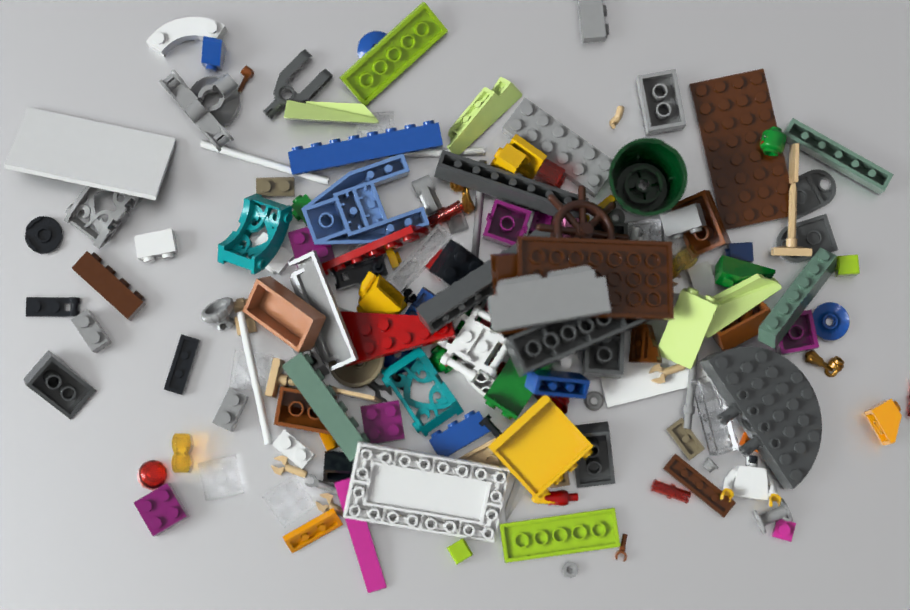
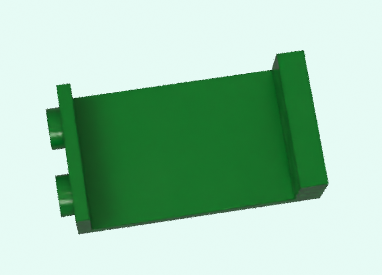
[484,358,553,420]

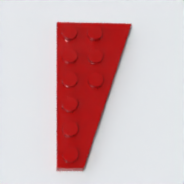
[321,225,430,277]
[340,311,456,367]

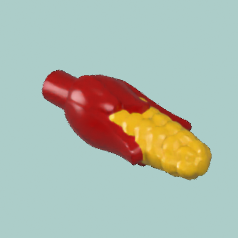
[532,490,578,506]

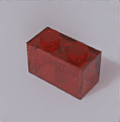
[535,158,567,189]

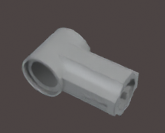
[411,174,443,215]

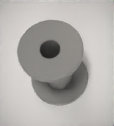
[753,498,793,534]

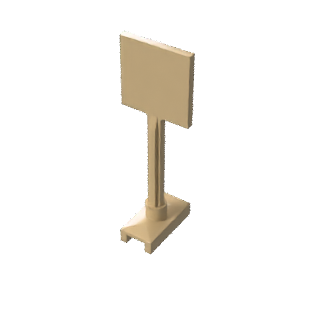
[771,143,812,256]
[265,357,382,403]

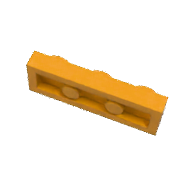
[283,508,343,553]

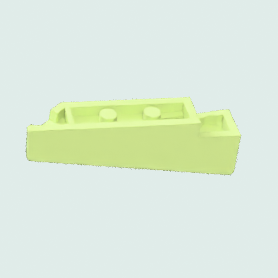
[447,77,522,155]
[284,100,379,124]
[705,274,782,338]

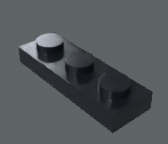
[164,334,200,395]

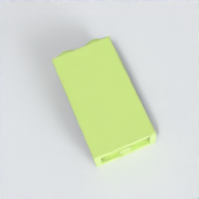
[658,287,720,369]

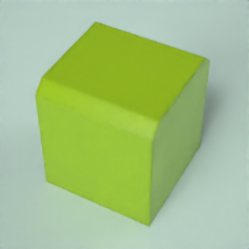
[835,255,860,277]
[447,538,473,565]

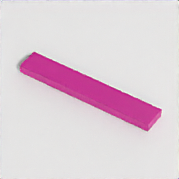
[334,477,387,593]

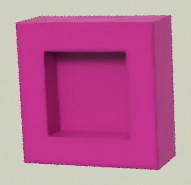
[771,519,796,542]

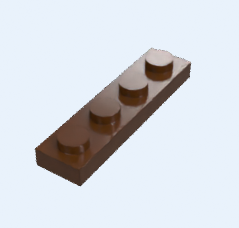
[663,454,736,518]

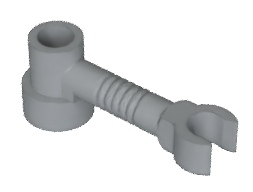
[305,474,338,495]

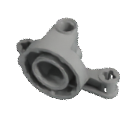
[159,69,241,152]

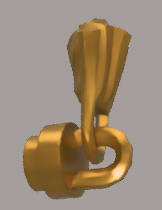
[450,182,475,214]
[805,350,844,377]

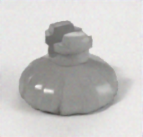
[201,297,235,331]

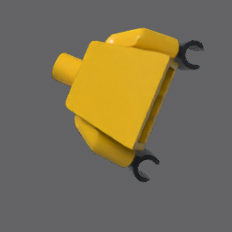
[357,259,417,314]

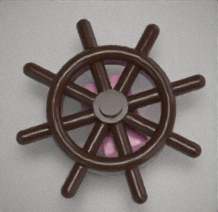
[536,185,630,240]

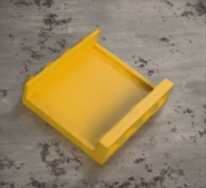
[488,395,594,499]

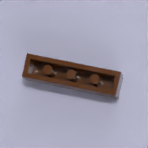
[72,251,146,321]
[491,253,524,335]

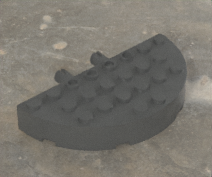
[699,347,822,489]

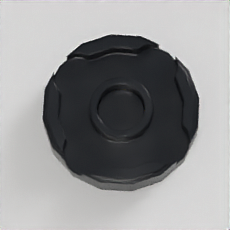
[25,216,64,254]

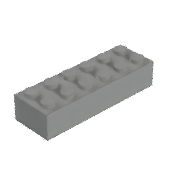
[502,98,612,198]

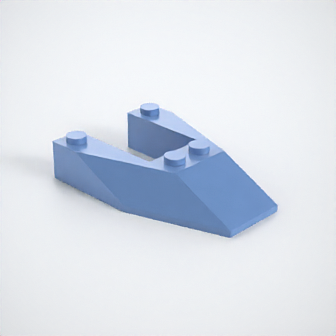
[301,153,430,245]

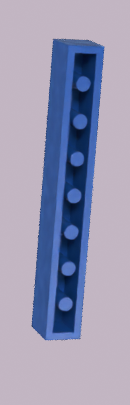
[288,120,443,176]

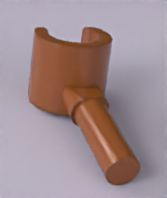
[238,66,254,93]
[615,534,628,562]

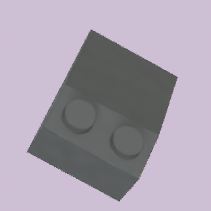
[23,350,96,420]
[575,422,615,488]

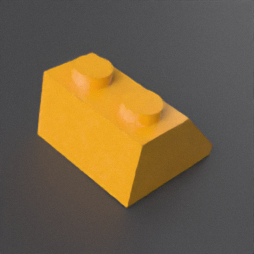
[864,398,902,446]

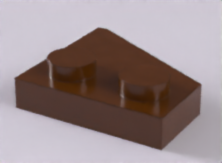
[629,324,662,363]

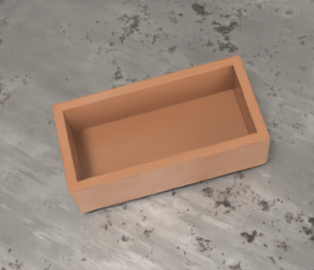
[243,276,326,353]

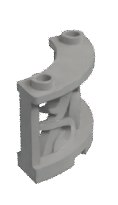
[64,186,144,249]

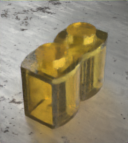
[672,245,699,279]
[171,434,194,473]

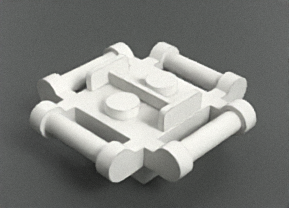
[437,305,508,382]

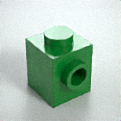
[291,194,311,226]

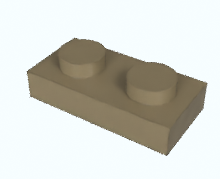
[256,177,295,198]
[666,418,705,460]

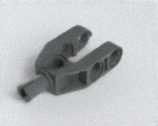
[263,49,333,120]

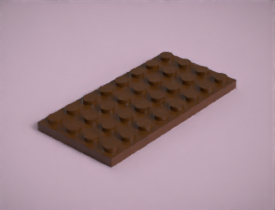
[689,68,798,231]
[517,236,674,320]

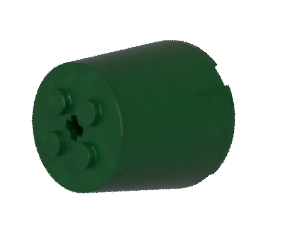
[609,138,687,216]

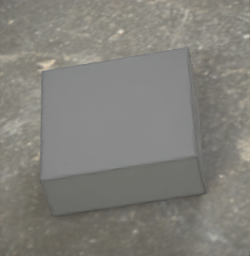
[445,211,469,235]

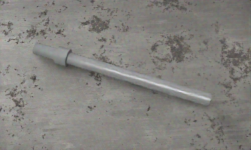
[471,160,487,258]
[683,355,698,429]

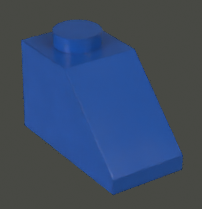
[201,36,227,72]

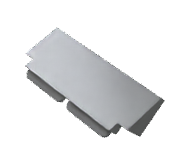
[288,250,359,371]
[487,266,611,333]

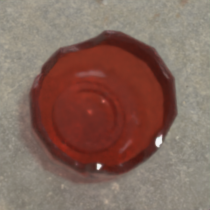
[137,460,168,490]

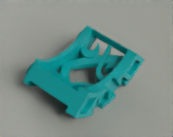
[217,194,293,275]
[381,347,464,437]

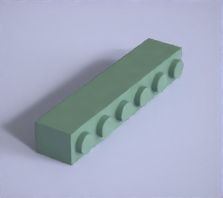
[783,118,894,194]
[758,247,837,349]
[282,352,371,462]

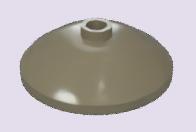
[329,357,385,388]

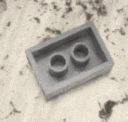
[636,69,686,135]

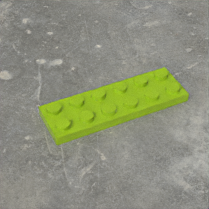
[339,2,448,106]
[499,508,620,563]

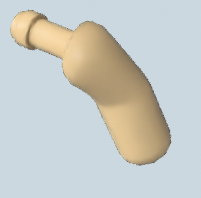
[609,105,624,129]

